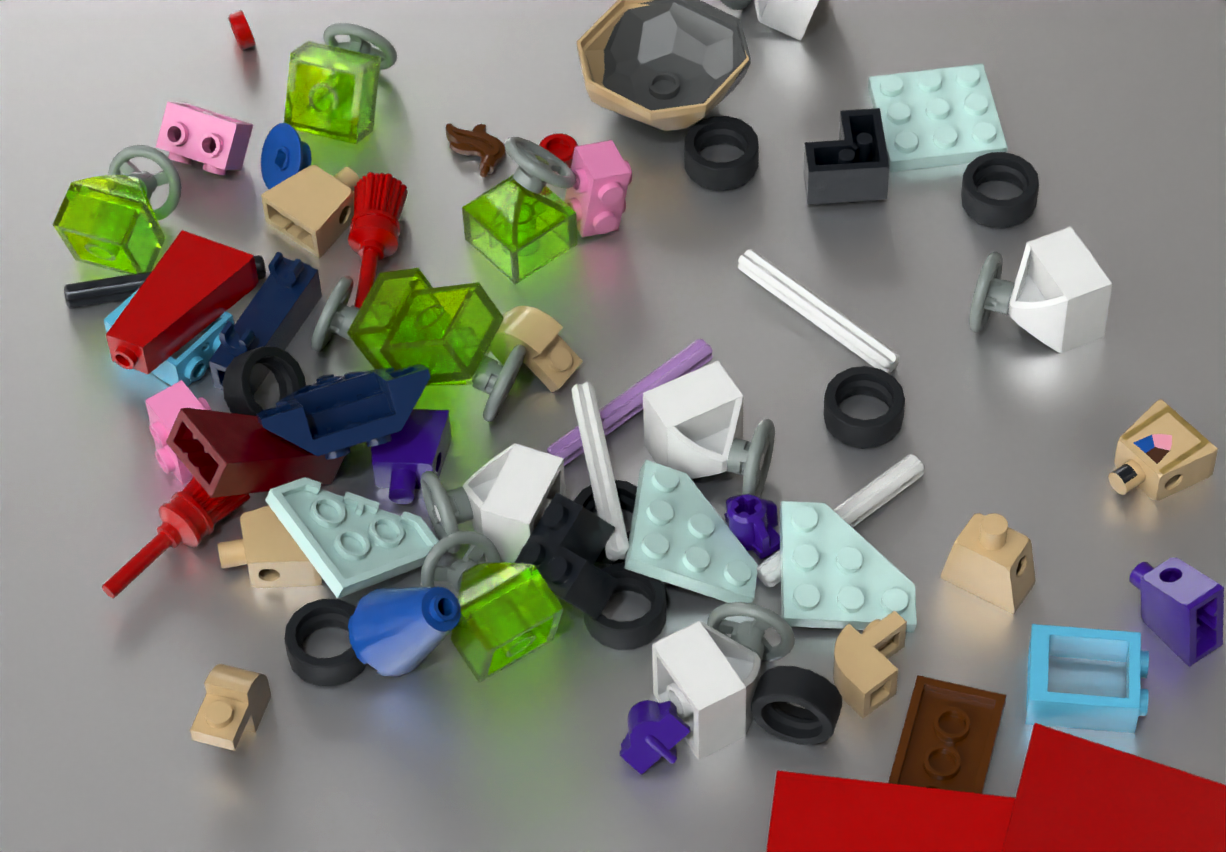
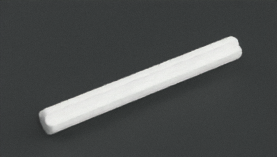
[738,249,899,374]
[571,382,629,561]
[757,454,925,588]

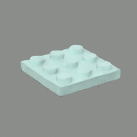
[868,64,1008,172]

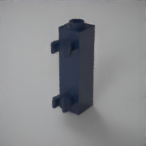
[209,252,322,396]

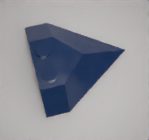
[256,364,431,460]

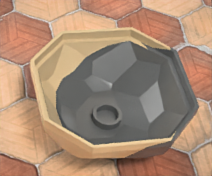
[577,0,751,131]

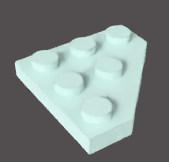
[624,460,758,603]
[265,477,439,599]
[779,501,917,632]

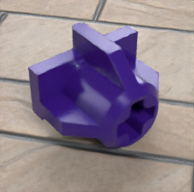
[724,494,780,559]
[619,700,691,775]

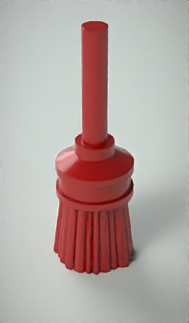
[348,172,408,319]
[102,477,251,599]

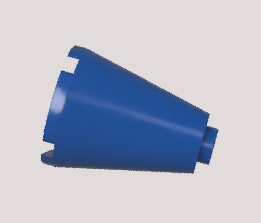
[348,587,461,676]

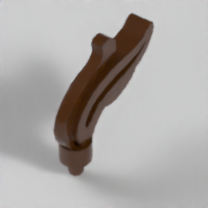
[446,123,506,178]

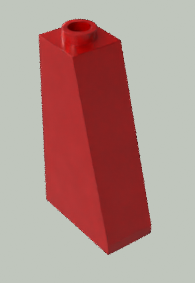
[106,230,259,374]

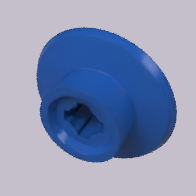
[261,123,312,189]

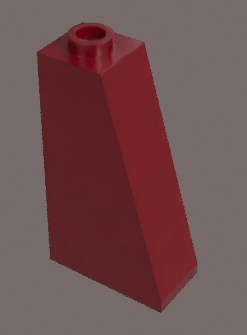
[166,408,346,498]

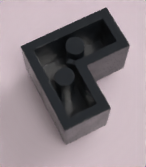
[804,108,889,204]
[511,492,620,619]

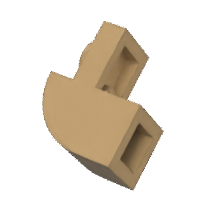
[480,306,583,392]
[833,610,907,718]
[190,664,271,751]

